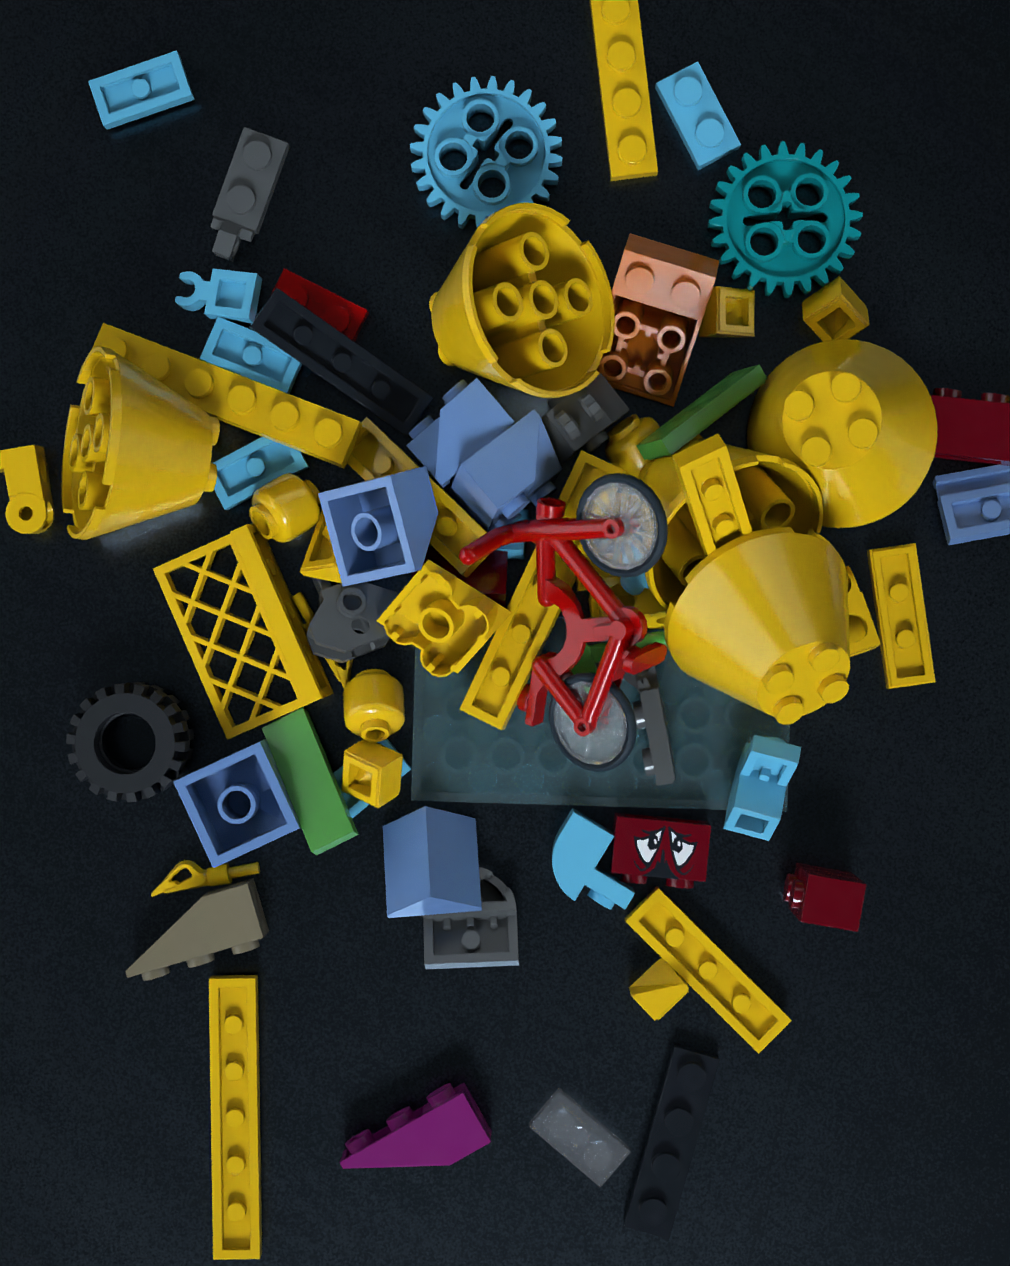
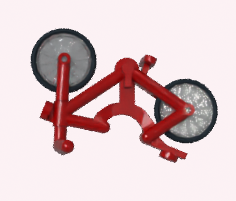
[459,473,668,772]

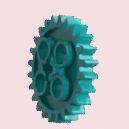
[708,141,863,298]

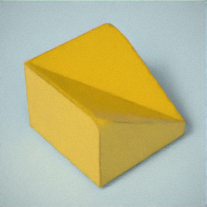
[802,276,870,342]
[341,739,403,808]
[629,958,689,1021]

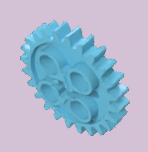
[410,76,563,229]

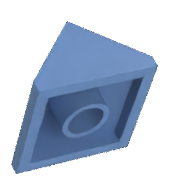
[383,806,482,918]

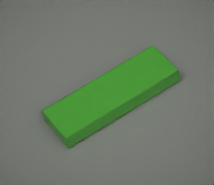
[636,365,768,460]
[262,707,359,855]

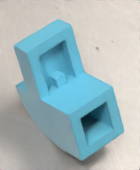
[723,735,801,841]
[551,808,635,910]

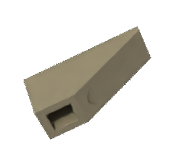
[125,878,269,981]

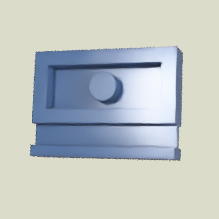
[933,465,1010,545]

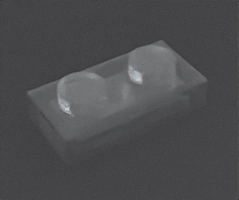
[529,1087,631,1188]

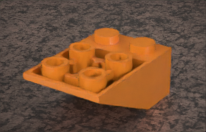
[596,233,720,407]

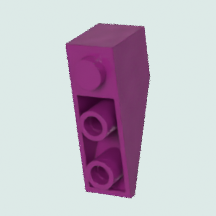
[339,1083,492,1169]

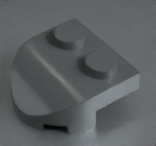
[423,867,519,969]

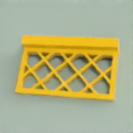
[153,524,334,740]

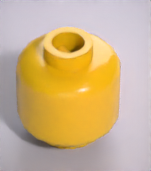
[605,414,660,479]
[249,473,320,543]
[343,669,405,742]

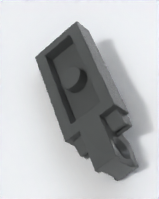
[210,127,290,262]
[625,666,677,786]

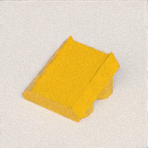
[376,559,512,677]

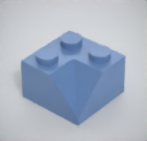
[406,378,515,491]
[448,409,562,532]
[318,466,438,587]
[173,739,301,868]

